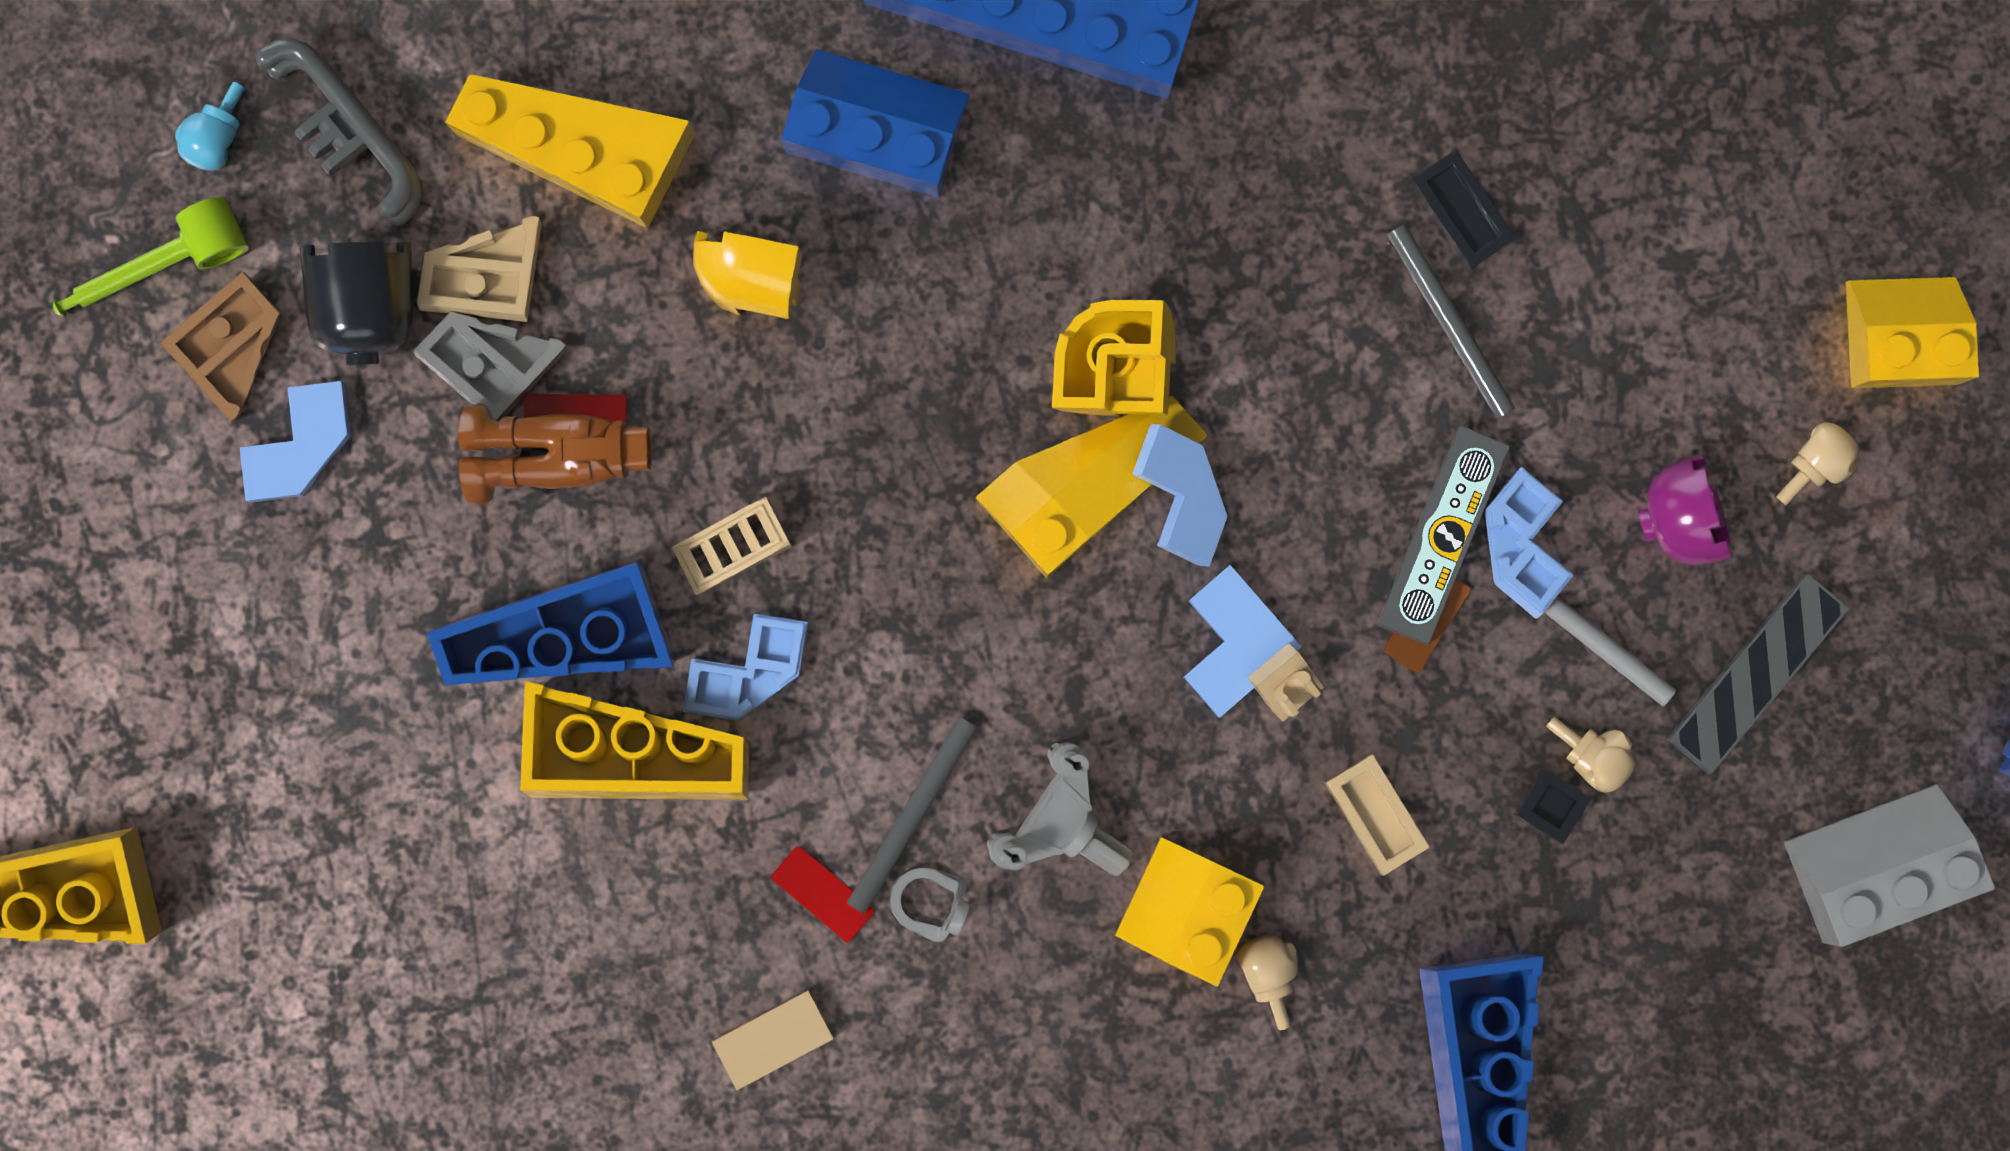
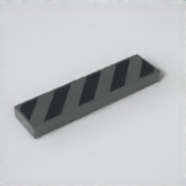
[1666,574,1850,774]

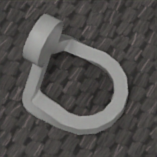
[889,866,970,942]

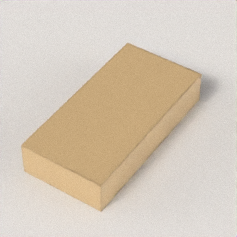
[1324,754,1430,876]
[712,989,835,1090]

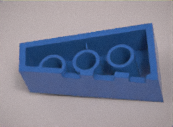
[426,559,676,685]
[1419,953,1544,1151]

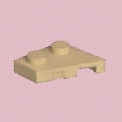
[417,216,542,322]

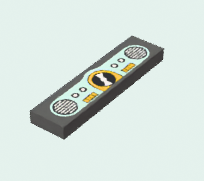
[1376,425,1510,646]

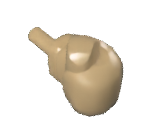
[1776,422,1859,505]
[1546,716,1636,793]
[1237,934,1298,1030]

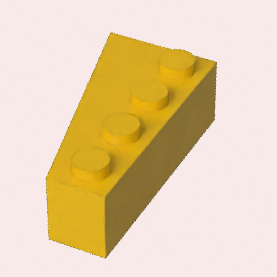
[445,74,695,229]
[520,681,750,800]
[0,827,162,944]

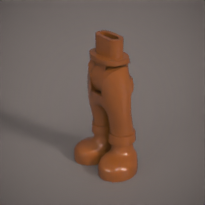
[458,403,652,506]

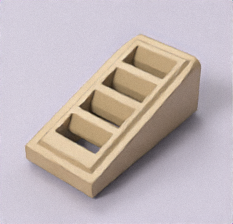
[671,497,793,596]

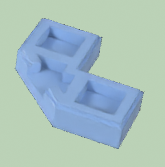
[240,381,351,503]
[1132,424,1228,567]
[1484,466,1573,619]
[683,614,808,721]

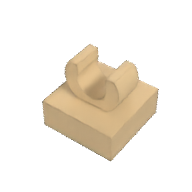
[1247,643,1324,722]

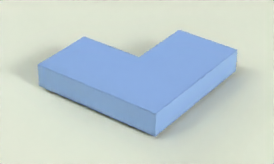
[1183,565,1302,718]

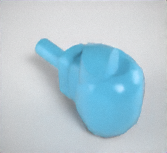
[175,82,245,171]

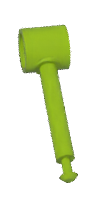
[53,197,249,317]

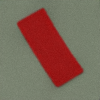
[524,393,627,422]
[771,846,874,943]

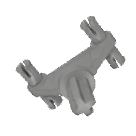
[987,742,1133,876]

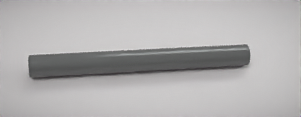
[1387,224,1515,419]
[846,717,978,914]

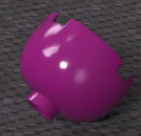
[1638,454,1733,565]

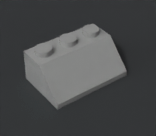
[1783,784,1995,947]

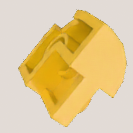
[693,231,802,319]
[1052,300,1176,416]

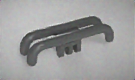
[256,38,423,226]

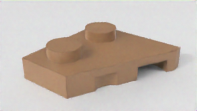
[160,272,282,422]

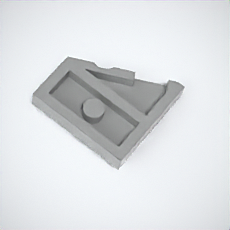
[414,312,567,421]

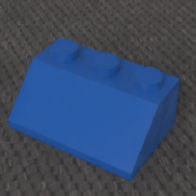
[781,49,969,198]

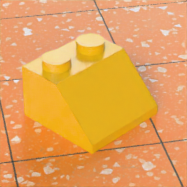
[1846,277,1979,388]
[1115,837,1264,987]

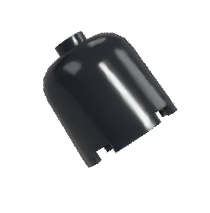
[300,242,413,365]

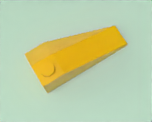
[975,396,1208,578]

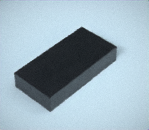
[1409,150,1516,271]

